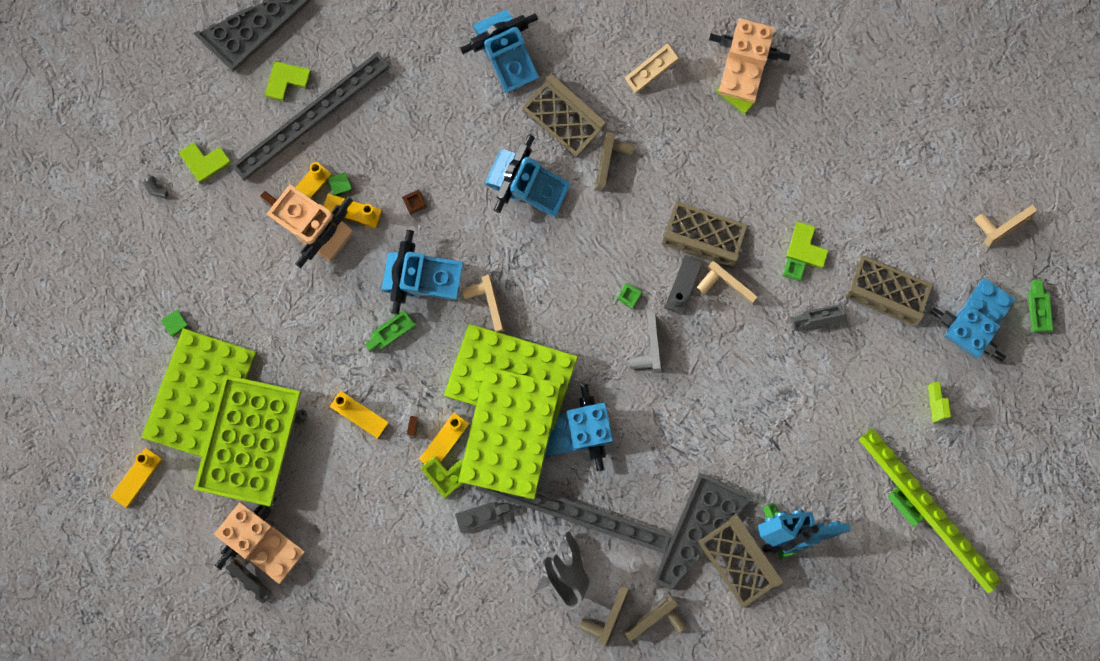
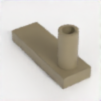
[594,132,634,191]
[579,586,630,646]
[622,596,687,642]

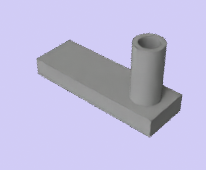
[629,312,662,372]

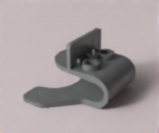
[535,531,589,610]

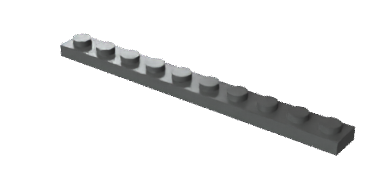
[231,51,390,181]
[478,487,671,554]

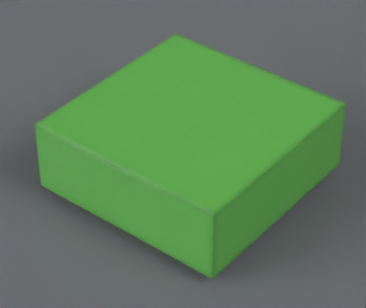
[328,172,352,196]
[782,257,807,282]
[617,283,643,309]
[161,310,189,337]

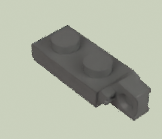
[792,304,847,331]
[455,502,511,533]
[226,556,272,603]

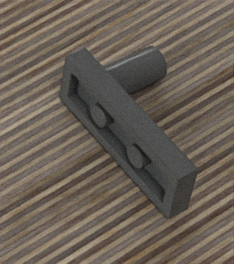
[664,255,702,315]

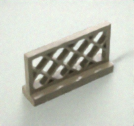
[522,74,607,158]
[661,201,747,268]
[845,255,933,327]
[698,514,783,608]

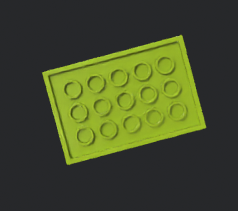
[444,324,578,431]
[141,328,257,457]
[458,367,562,499]
[193,375,301,507]

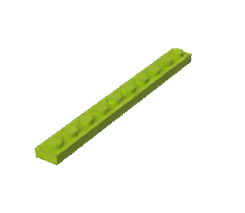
[858,428,1002,593]

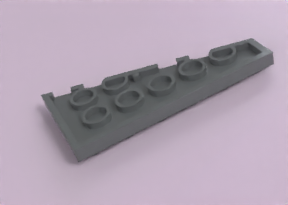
[193,0,311,72]
[653,473,753,590]

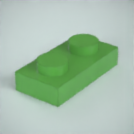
[888,486,924,527]

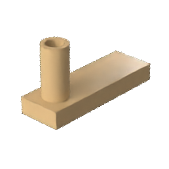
[625,43,680,93]
[974,205,1037,248]
[696,261,757,304]
[462,275,506,333]

